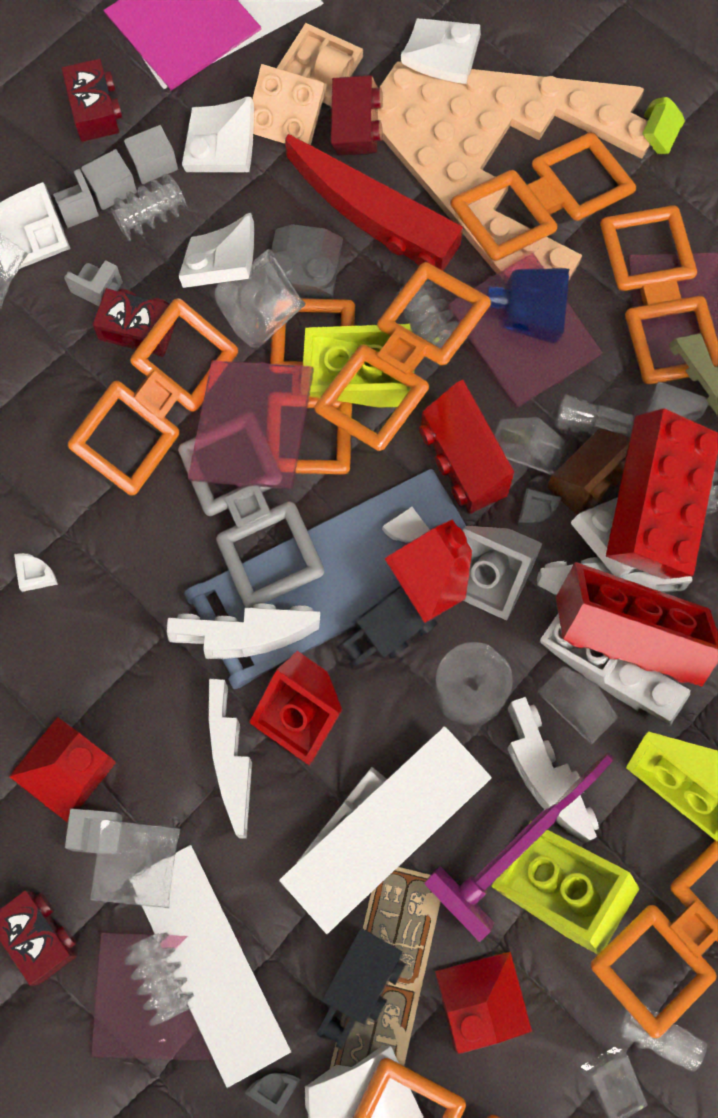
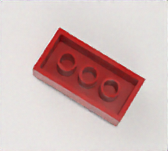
[605,408,718,579]
[556,562,718,687]

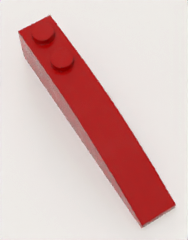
[285,134,463,271]

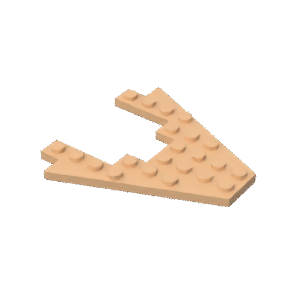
[378,61,650,297]

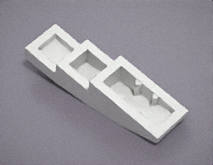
[209,679,252,838]

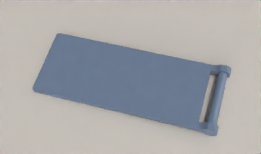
[184,469,466,689]

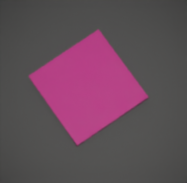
[104,0,262,91]

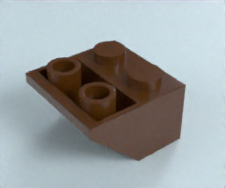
[547,428,631,515]

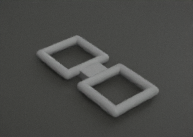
[178,413,325,608]

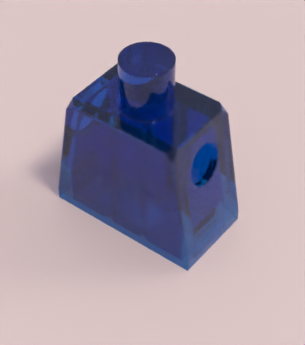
[486,268,570,344]

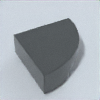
[517,489,561,526]
[245,1072,301,1116]

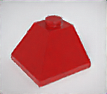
[384,519,472,623]
[249,651,342,766]
[9,717,117,823]
[435,952,532,1054]

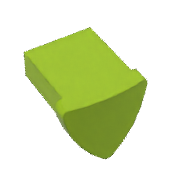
[642,97,685,154]

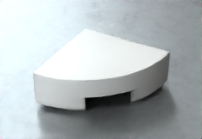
[382,507,430,543]
[14,553,58,592]

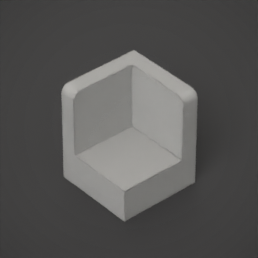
[124,125,178,184]
[81,149,137,210]
[53,169,99,228]
[64,260,123,306]
[65,809,123,855]

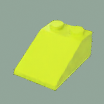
[301,324,414,408]
[626,731,718,842]
[491,821,639,955]

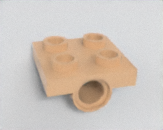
[277,23,363,107]
[252,64,327,145]

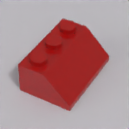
[419,380,515,514]

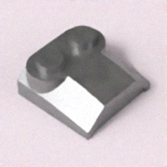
[265,224,343,299]

